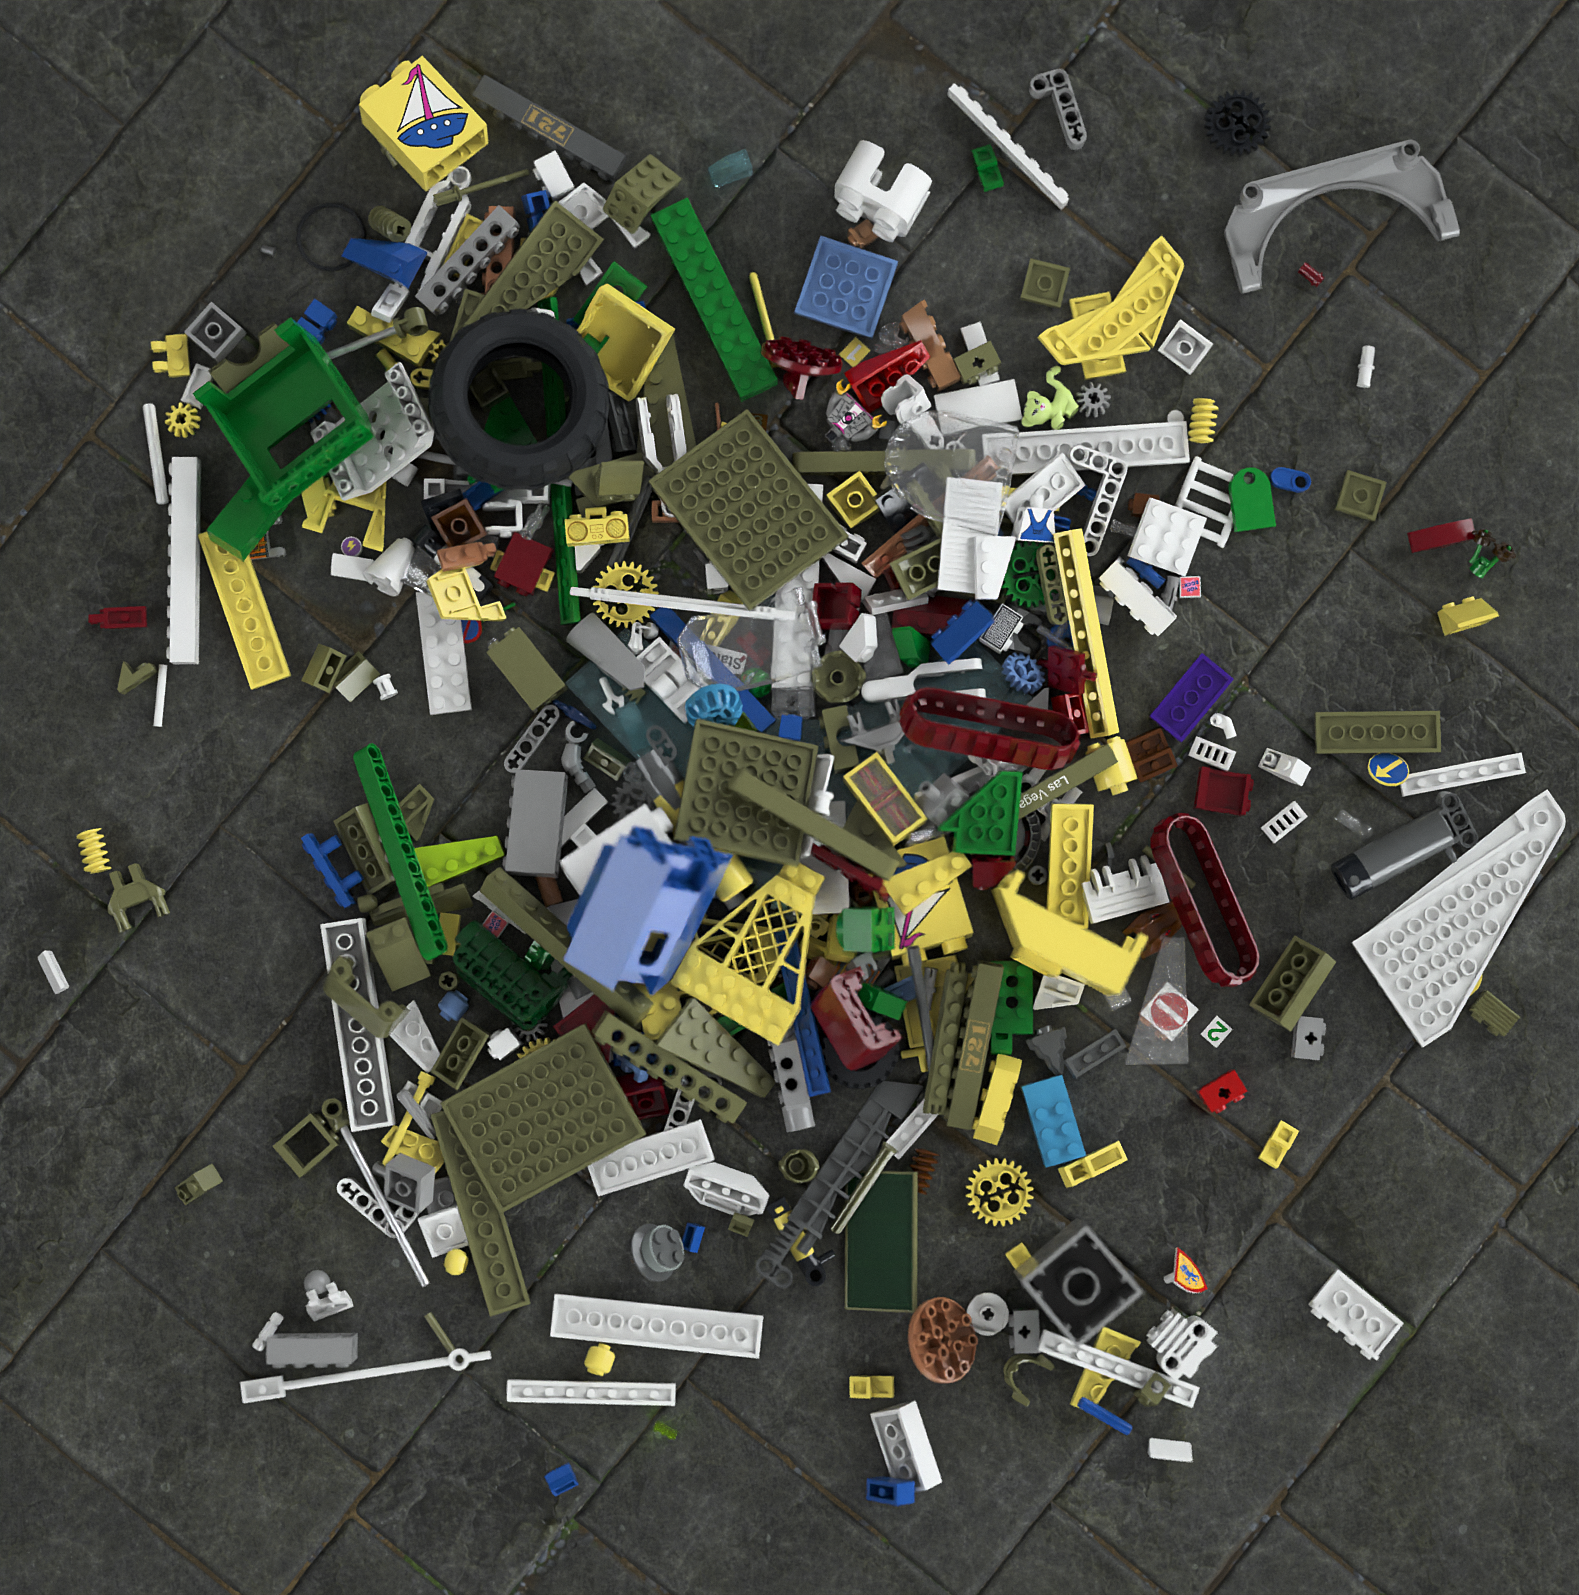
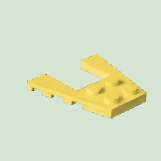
[302,482,386,552]

